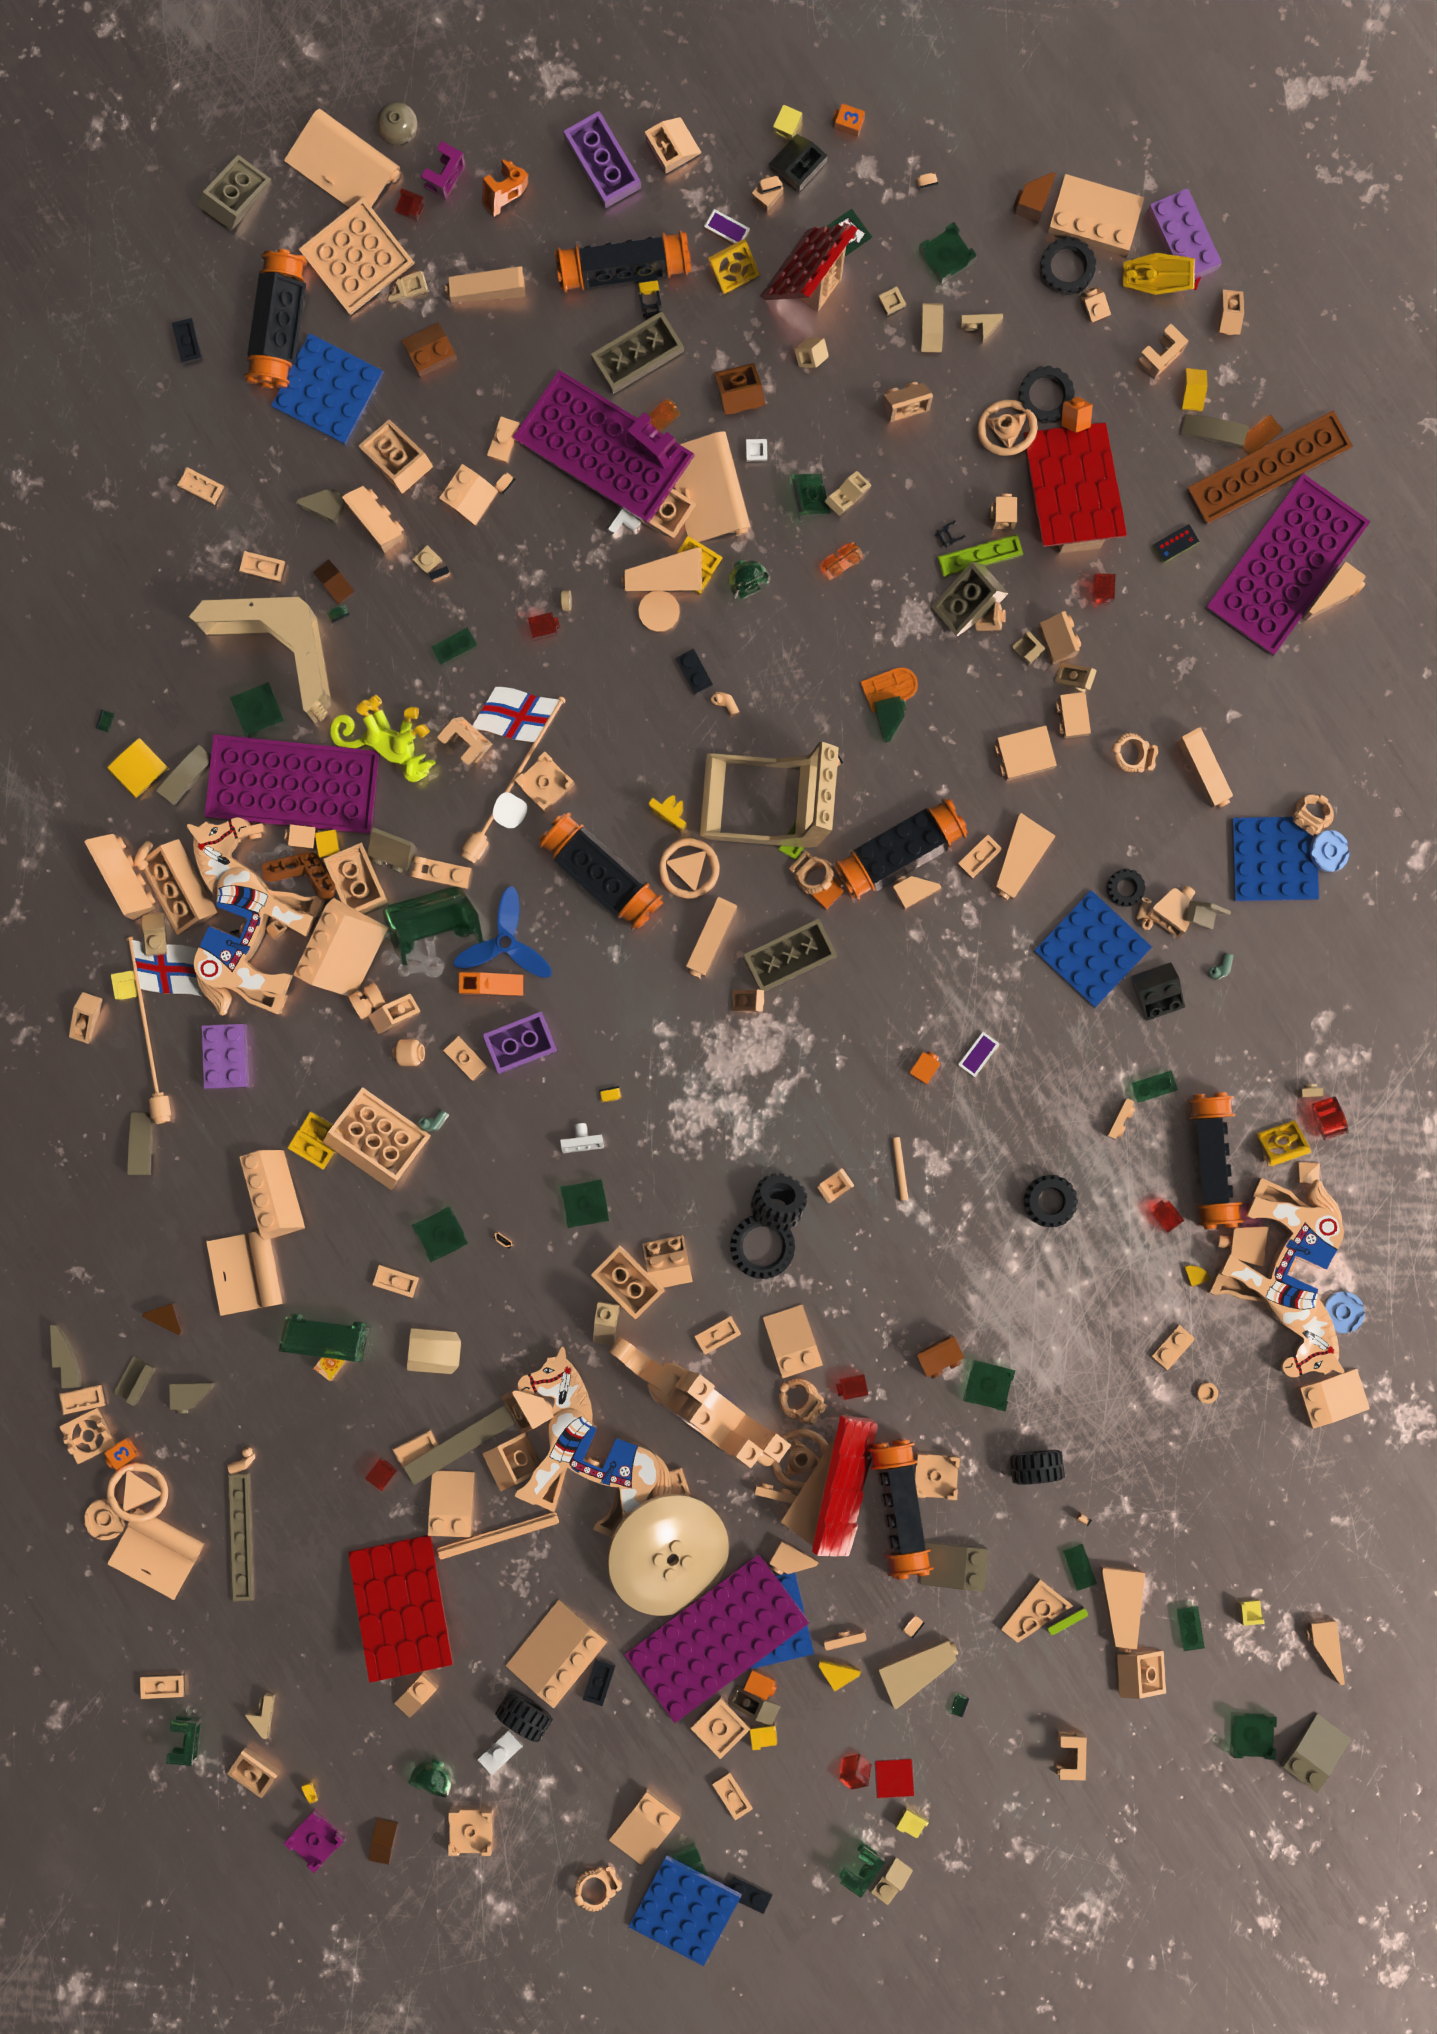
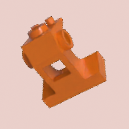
[482,159,528,217]

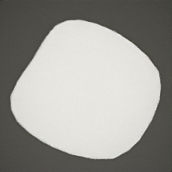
[493,792,527,828]

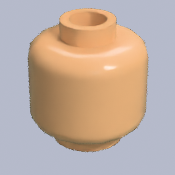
[392,1039,425,1067]

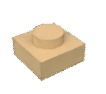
[878,287,906,316]
[413,545,442,575]
[1299,1084,1323,1098]

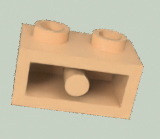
[989,494,1017,530]
[1056,692,1091,739]

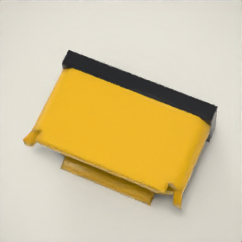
[638,278,660,295]
[599,1086,622,1102]

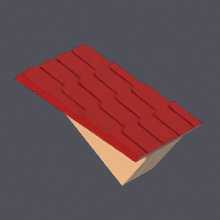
[760,224,858,311]
[1023,422,1127,553]
[781,1415,878,1556]
[348,1535,453,1683]

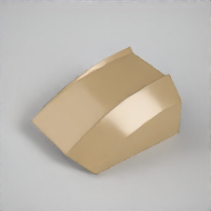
[407,1328,461,1374]

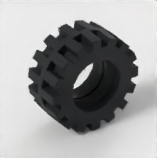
[1107,869,1146,907]

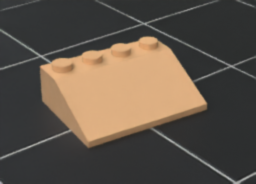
[1048,174,1144,257]
[84,834,156,920]
[293,898,388,996]
[323,1087,431,1190]
[506,1600,608,1708]

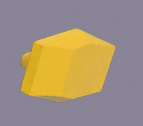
[1123,253,1195,295]

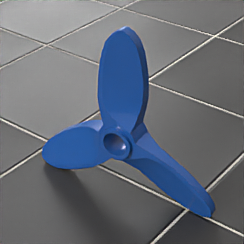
[453,886,552,978]

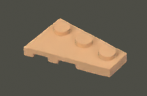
[1001,1579,1073,1643]

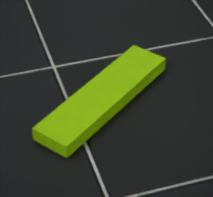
[938,534,1023,578]

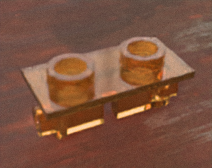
[648,398,681,432]
[820,542,864,580]

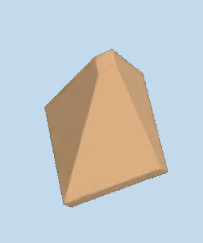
[1297,1162,1320,1184]

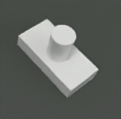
[604,507,641,534]
[560,1123,604,1154]
[478,1730,523,1775]

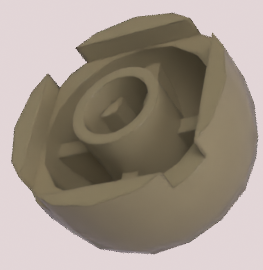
[376,102,418,146]

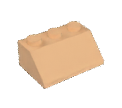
[342,486,404,553]
[591,1246,665,1320]

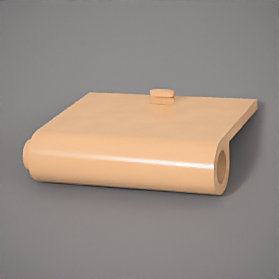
[206,1227,283,1316]
[107,1508,205,1600]

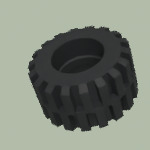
[751,1173,807,1231]
[1023,1175,1078,1227]
[1010,1450,1065,1485]
[495,1691,553,1742]

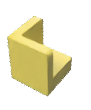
[773,105,802,140]
[111,971,138,1000]
[1238,1600,1264,1626]
[895,1807,929,1838]

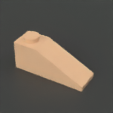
[1306,1619,1345,1685]

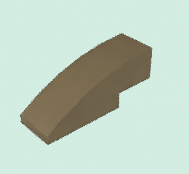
[1180,414,1249,449]
[156,745,211,806]
[127,1112,153,1175]
[50,1325,82,1388]

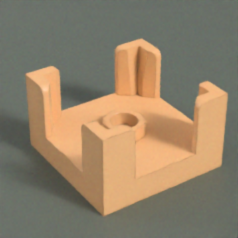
[1137,324,1188,379]
[437,717,493,765]
[515,752,574,813]
[915,1453,960,1500]
[690,1696,750,1759]
[1056,1731,1087,1781]
[448,1809,493,1856]

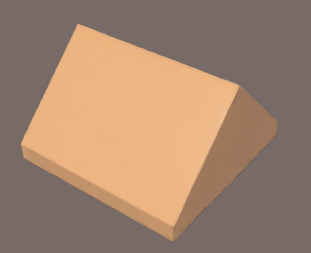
[227,1747,280,1798]

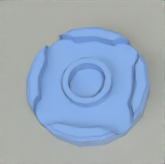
[1310,830,1349,872]
[1324,1291,1365,1333]

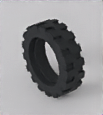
[1040,237,1096,295]
[1018,366,1075,423]

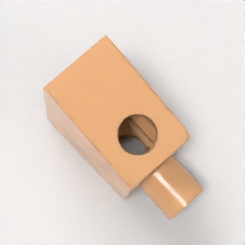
[1147,886,1195,939]
[1218,1227,1268,1267]

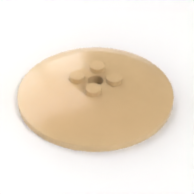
[607,1494,729,1616]

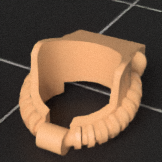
[1111,732,1158,773]
[1292,794,1334,836]
[789,851,834,894]
[778,1379,827,1425]
[573,1866,622,1912]

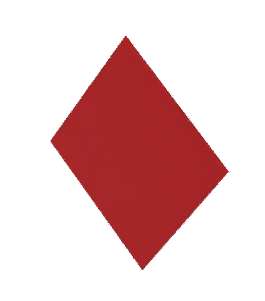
[875,1759,914,1798]

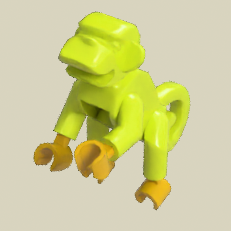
[330,695,436,782]

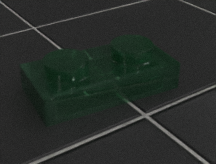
[431,627,478,666]
[1131,1070,1178,1103]
[1062,1544,1097,1591]
[1176,1605,1205,1651]

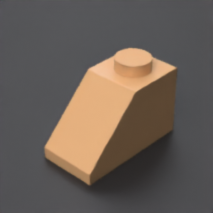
[1219,289,1244,335]
[892,875,942,909]
[69,992,102,1044]
[368,994,421,1034]
[769,1540,819,1575]
[394,1672,439,1718]

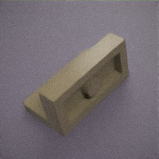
[1186,900,1231,930]
[114,1357,156,1406]

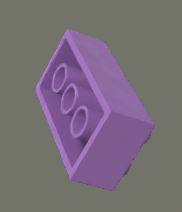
[563,111,641,209]
[1147,188,1222,280]

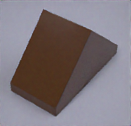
[313,559,355,604]
[142,1303,184,1336]
[368,1818,398,1865]

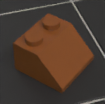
[1013,172,1056,223]
[401,322,457,378]
[714,363,765,415]
[915,1335,964,1379]

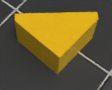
[1182,368,1208,412]
[818,1660,861,1692]

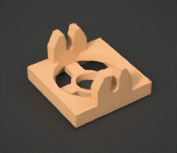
[60,1408,116,1464]

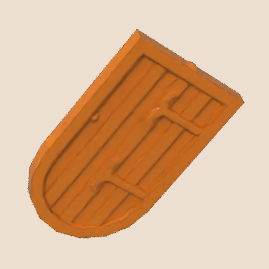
[860,667,918,713]

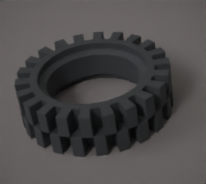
[730,1215,795,1279]

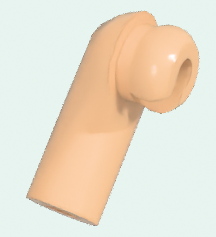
[711,692,739,716]
[133,841,153,870]
[1136,897,1153,930]
[227,1447,255,1474]

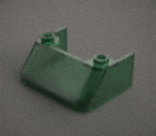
[383,887,483,966]
[279,1313,372,1362]

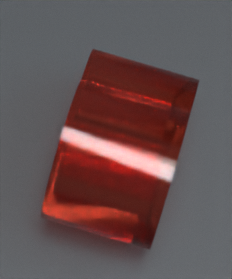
[1312,1096,1349,1141]

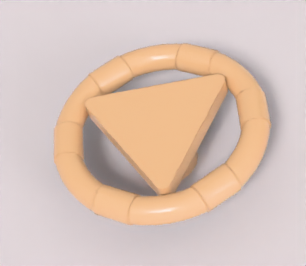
[977,400,1038,456]
[658,838,720,899]
[771,1428,829,1490]
[106,1463,168,1523]

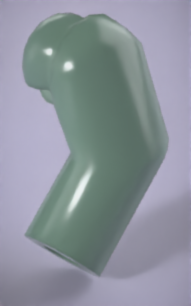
[1209,953,1234,980]
[418,1109,448,1132]

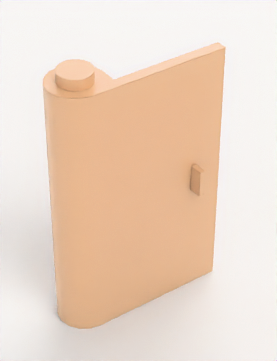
[284,109,401,208]
[675,431,751,542]

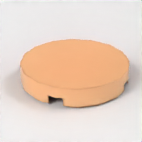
[638,591,680,632]
[84,1498,127,1540]

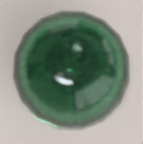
[728,560,771,599]
[408,1759,452,1798]

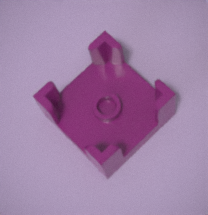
[421,141,466,200]
[627,412,681,469]
[283,1809,345,1873]

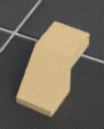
[921,303,943,352]
[824,471,872,516]

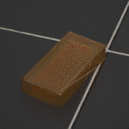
[1242,414,1283,455]

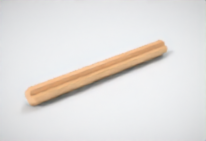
[437,1512,559,1560]

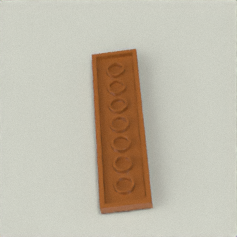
[1187,410,1353,525]

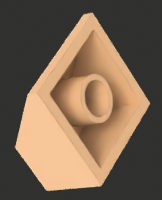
[439,464,498,525]
[640,489,696,539]
[501,1390,554,1433]
[482,1432,541,1492]
[1117,1651,1166,1699]

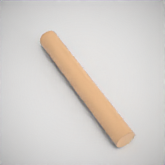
[891,1137,908,1200]

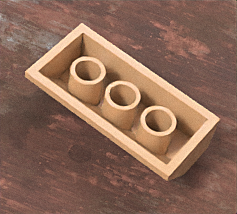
[143,839,217,935]
[239,1150,305,1241]

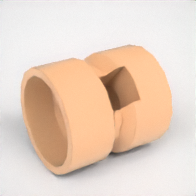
[348,982,387,1020]

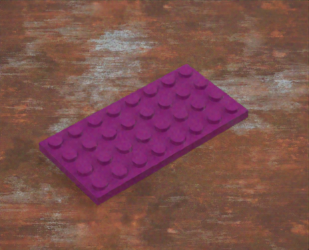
[513,370,695,524]
[1206,473,1371,656]
[204,734,380,834]
[625,1554,810,1723]

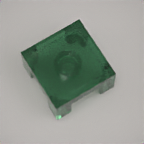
[918,222,977,284]
[230,682,287,738]
[560,1179,610,1228]
[412,1206,470,1263]
[963,1360,1016,1412]
[1230,1712,1277,1760]
[166,1715,202,1766]
[839,1841,885,1898]

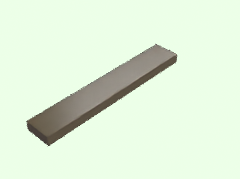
[403,1405,516,1485]
[228,1473,254,1601]

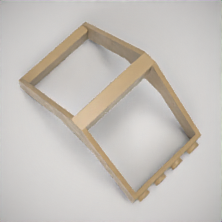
[189,597,331,724]
[700,742,839,848]

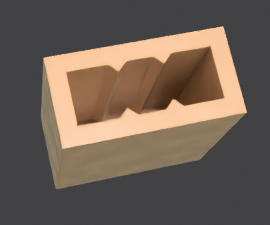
[994,725,1057,780]

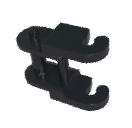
[639,291,662,320]
[935,520,966,548]

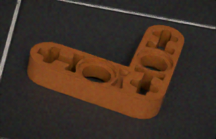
[261,852,335,900]

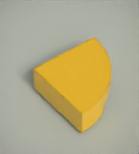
[1184,1266,1211,1287]
[302,1781,318,1804]

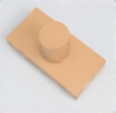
[487,417,521,463]

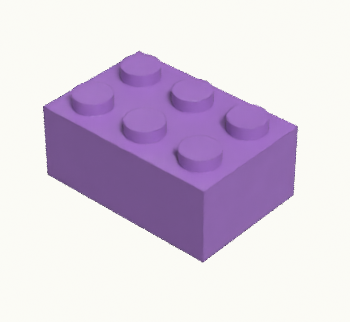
[483,1011,558,1075]
[202,1024,249,1090]

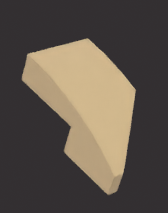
[388,271,429,302]

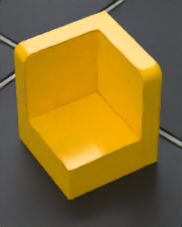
[315,830,341,858]
[750,1723,777,1751]

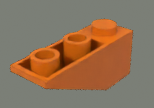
[459,972,524,996]

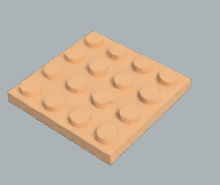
[299,198,415,315]

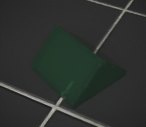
[790,474,831,521]

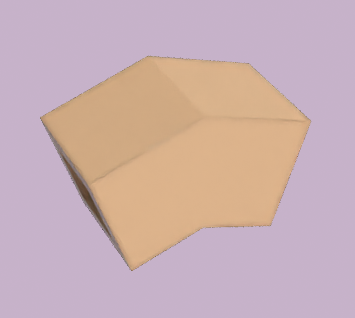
[266,920,288,940]

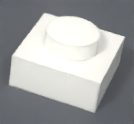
[746,439,767,462]

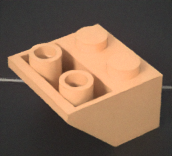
[645,117,701,174]
[1038,611,1081,665]
[642,1235,693,1288]

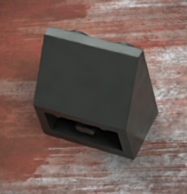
[769,134,828,192]
[1132,962,1185,1021]

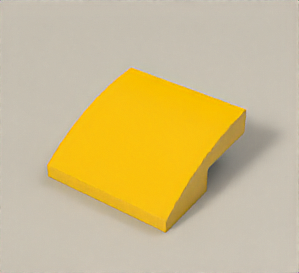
[676,536,723,596]
[107,738,168,799]
[288,1111,345,1170]

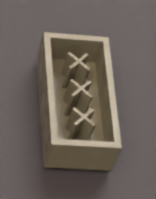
[591,311,684,394]
[743,919,837,992]

